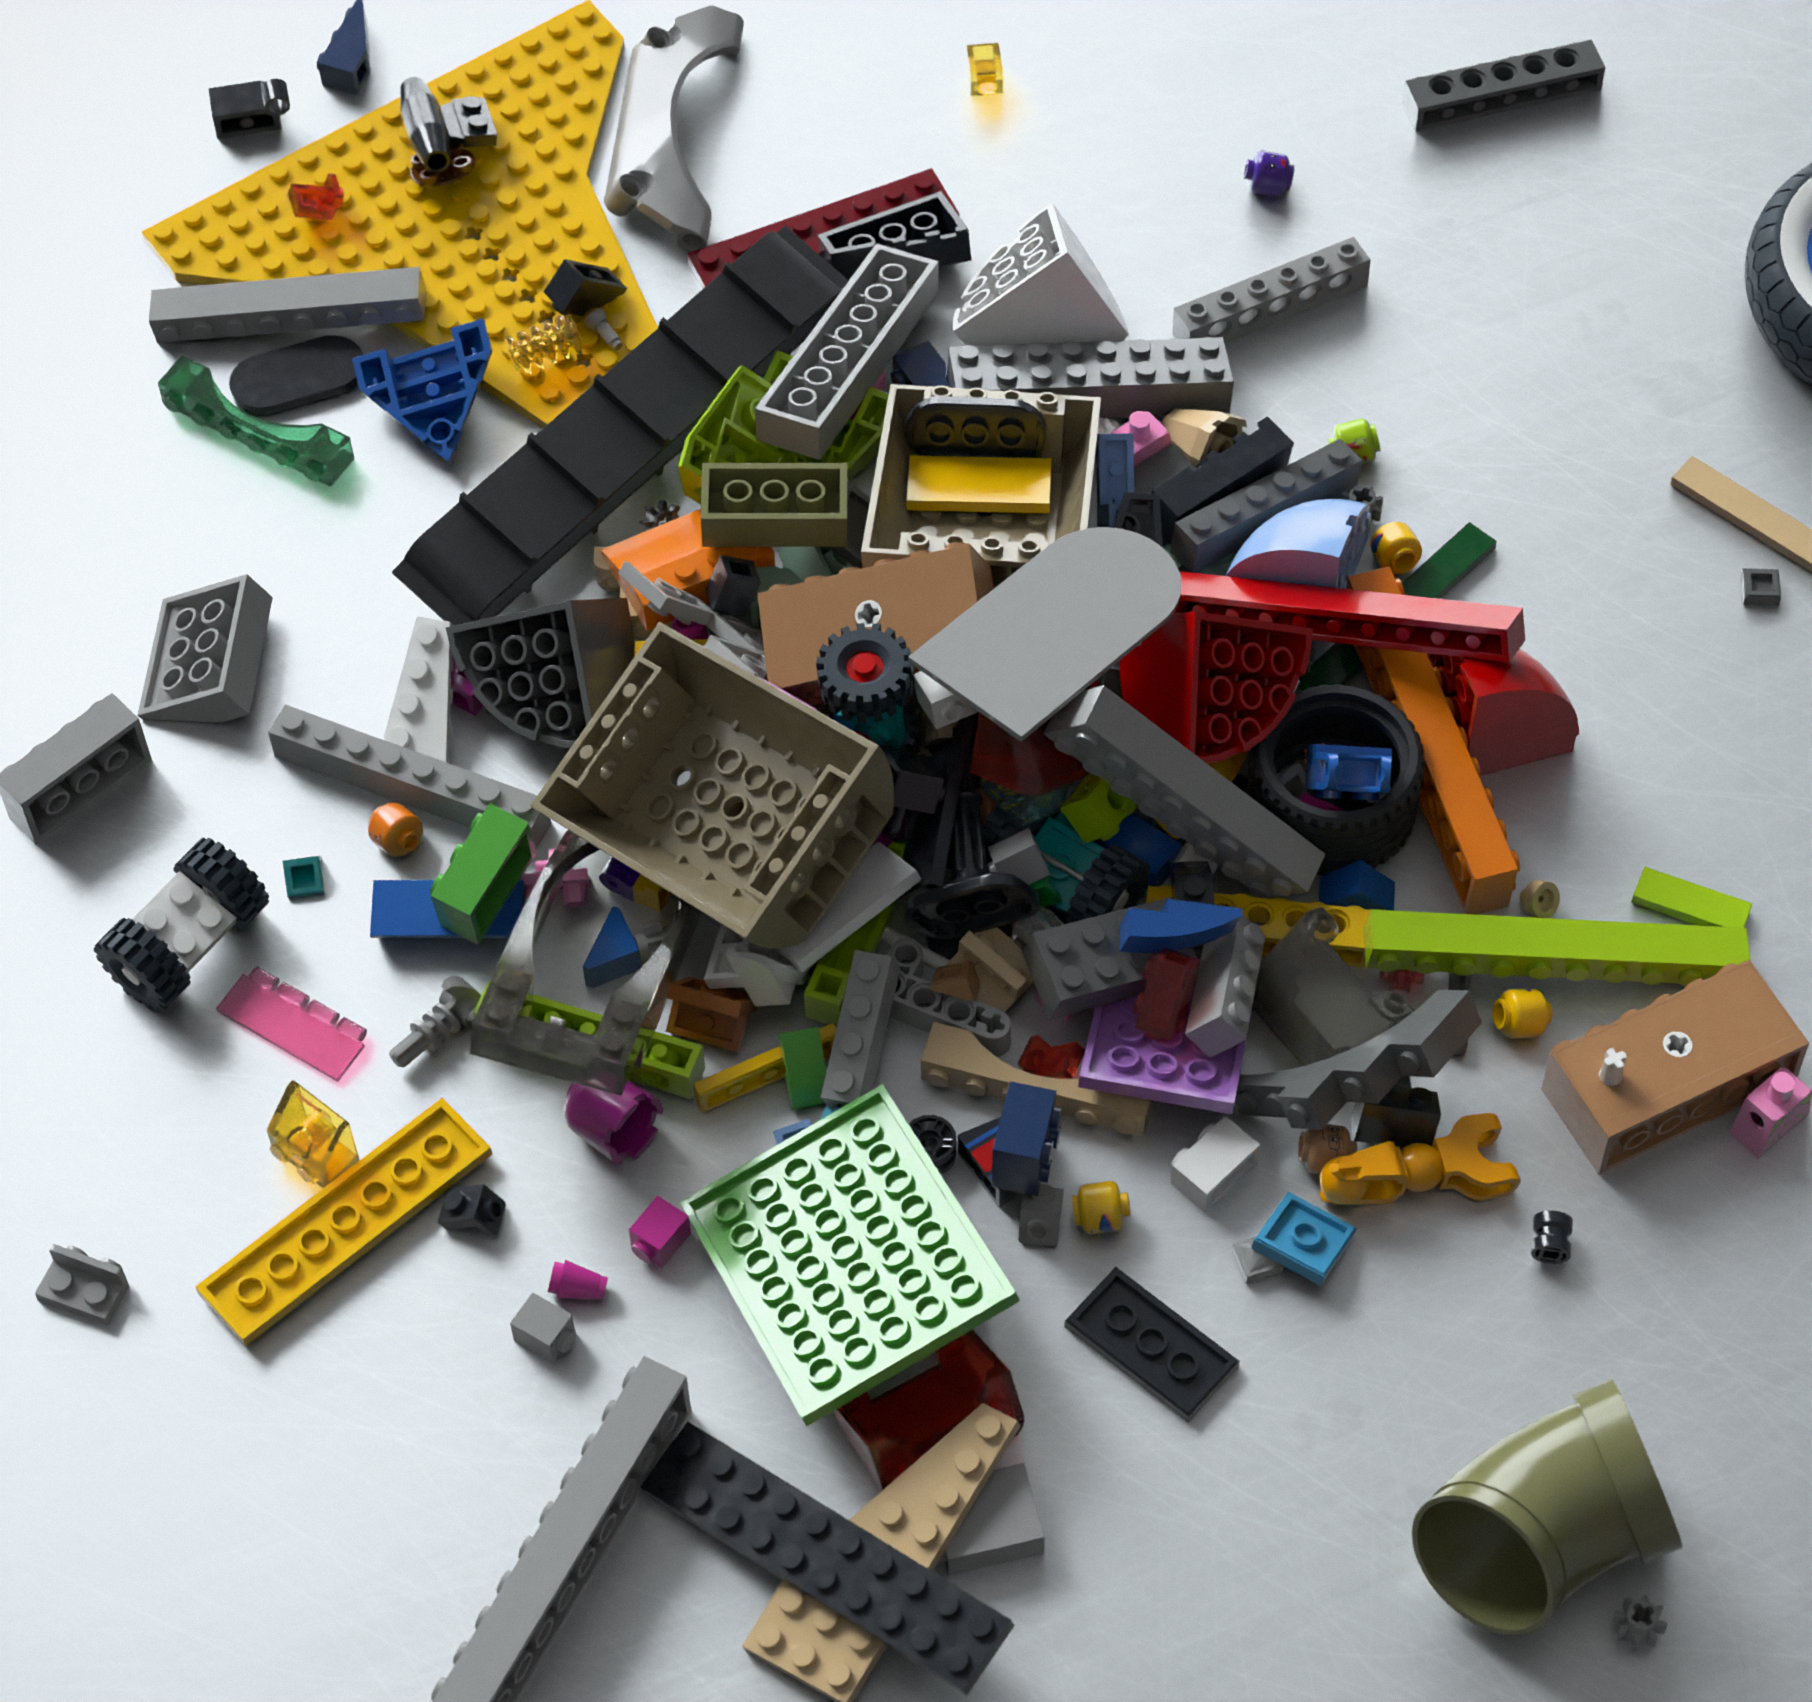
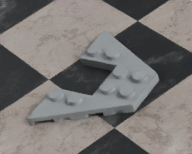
[618,561,768,681]

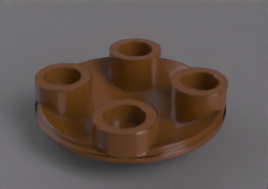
[410,141,476,187]

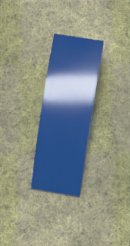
[1119,899,1242,953]

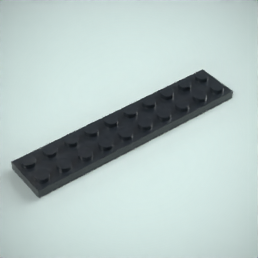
[640,1421,1015,1696]

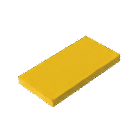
[907,456,1051,513]

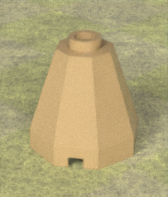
[1161,409,1248,468]

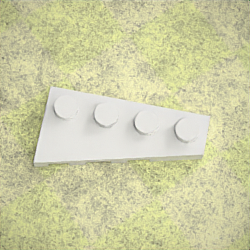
[383,616,454,764]

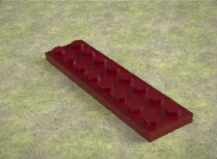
[687,168,960,289]

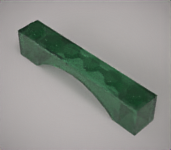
[157,355,355,487]

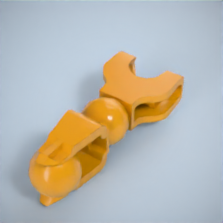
[1319,1113,1521,1205]

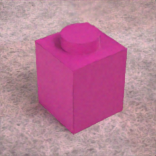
[629,1196,691,1268]

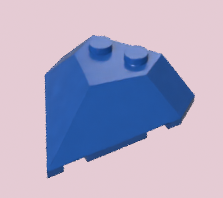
[352,318,493,464]

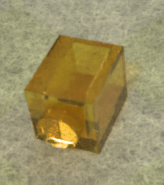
[966,42,1003,97]

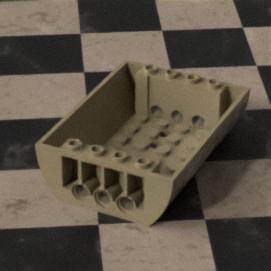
[861,384,1101,588]

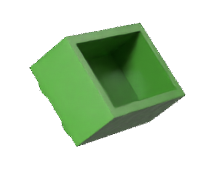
[430,803,536,945]

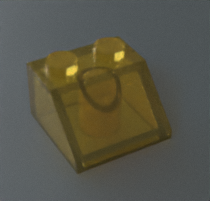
[266,1080,360,1188]

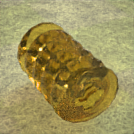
[504,313,582,375]

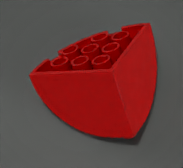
[1120,611,1313,763]
[1429,649,1579,776]

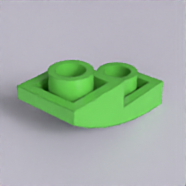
[778,1026,826,1110]

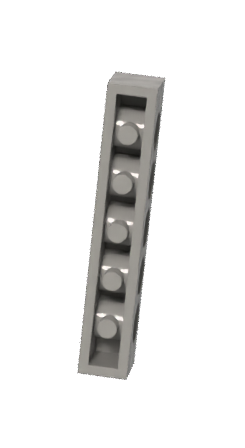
[1172,237,1371,343]

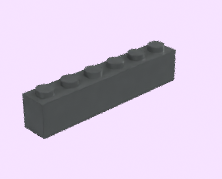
[1170,439,1363,573]

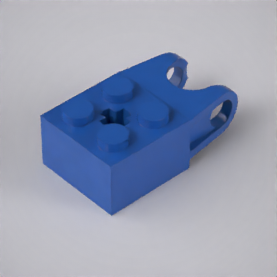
[1305,744,1392,801]

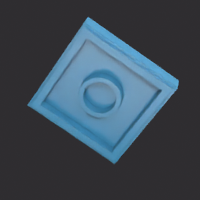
[1251,1192,1358,1286]

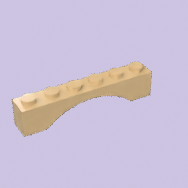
[920,1022,1154,1135]

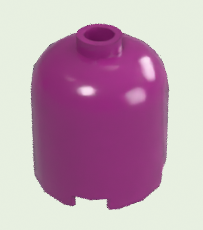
[564,1069,663,1165]

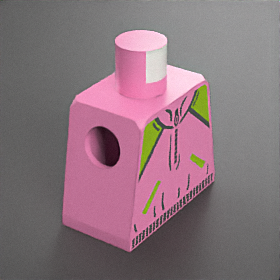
[1730,1067,1812,1159]

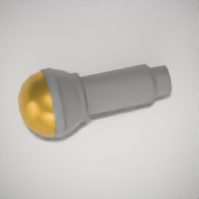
[584,307,623,351]

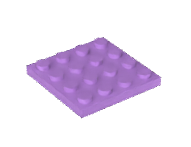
[1078,985,1254,1114]

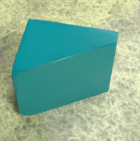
[282,855,325,897]

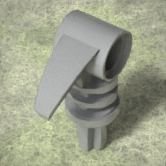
[389,976,481,1068]

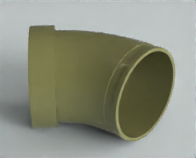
[1412,1379,1683,1635]

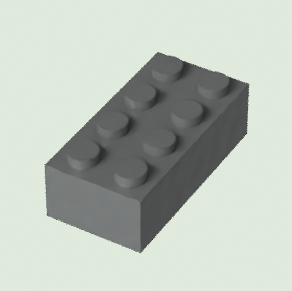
[1022,897,1199,1020]

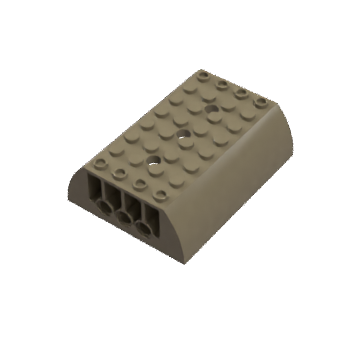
[530,622,894,949]

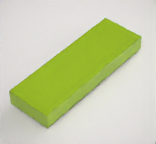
[1631,866,1753,928]

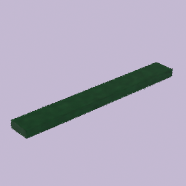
[1299,522,1497,691]

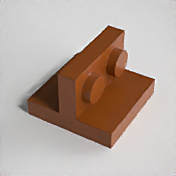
[665,976,758,1052]

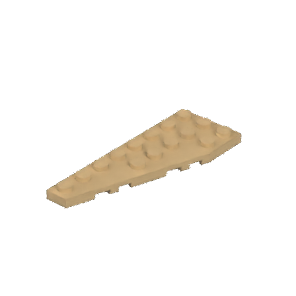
[742,1403,1020,1702]

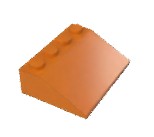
[601,509,775,631]

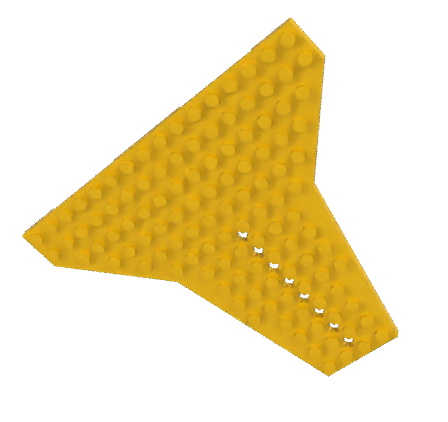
[141,0,658,429]

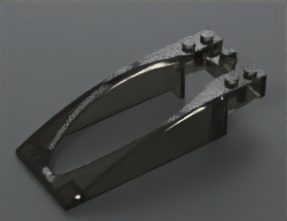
[470,830,702,1096]

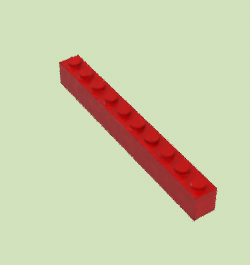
[1174,572,1526,662]

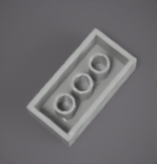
[0,693,152,845]

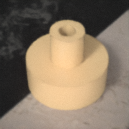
[1520,880,1560,918]

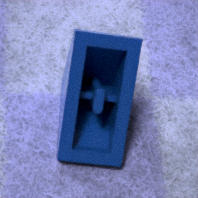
[1319,860,1395,911]
[583,906,642,988]

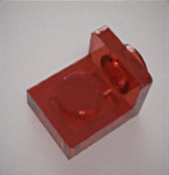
[1018,1035,1085,1079]

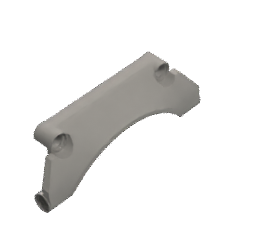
[604,4,744,252]

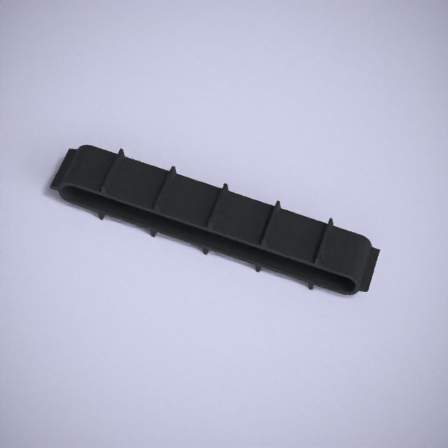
[392,225,848,625]

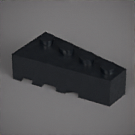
[818,192,972,281]
[1151,416,1294,541]

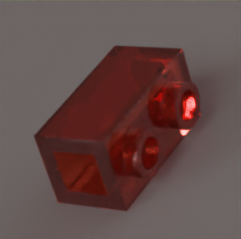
[1134,947,1201,1041]

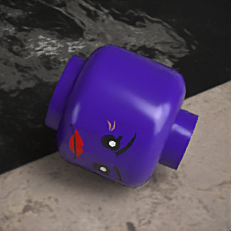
[1243,150,1294,197]

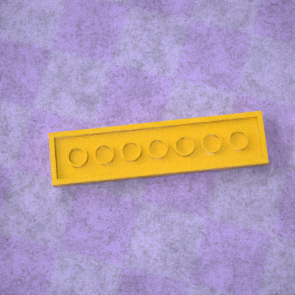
[195,1098,493,1346]

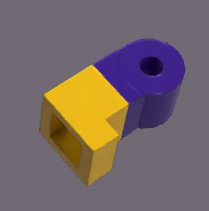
[599,857,671,912]

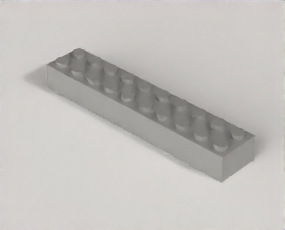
[431,1356,692,1702]

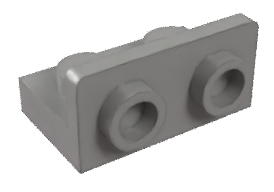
[34,1244,129,1326]

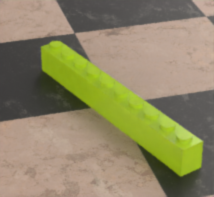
[1364,909,1751,986]

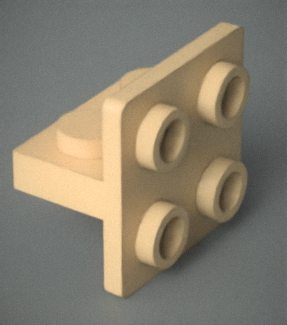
[945,927,1034,1013]

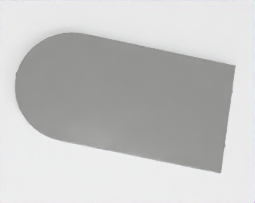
[908,527,1181,741]

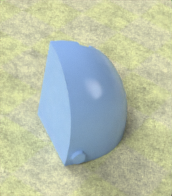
[1226,499,1371,643]

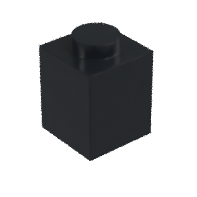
[706,555,761,617]

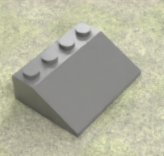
[137,574,273,722]

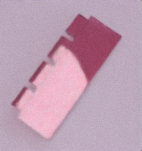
[216,966,367,1082]

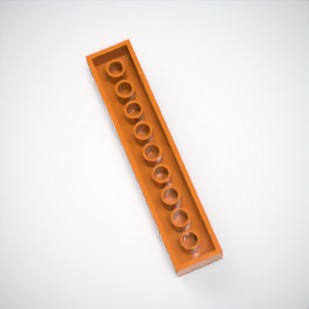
[1346,566,1520,915]

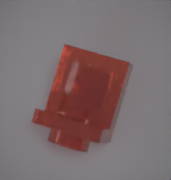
[288,173,344,220]

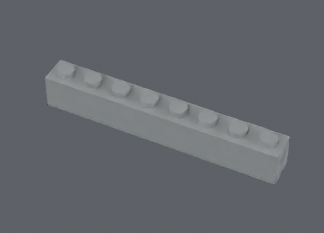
[148,267,426,343]
[268,704,551,849]

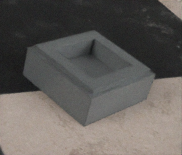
[1741,568,1781,606]

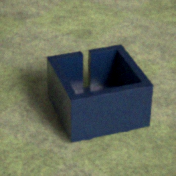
[992,1081,1062,1196]

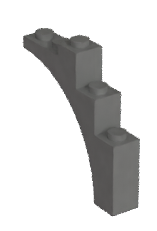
[1235,990,1482,1130]

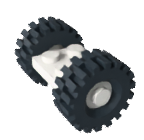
[93,837,269,1012]

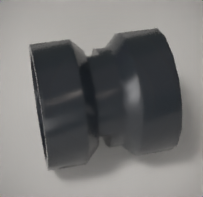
[1531,1210,1573,1264]

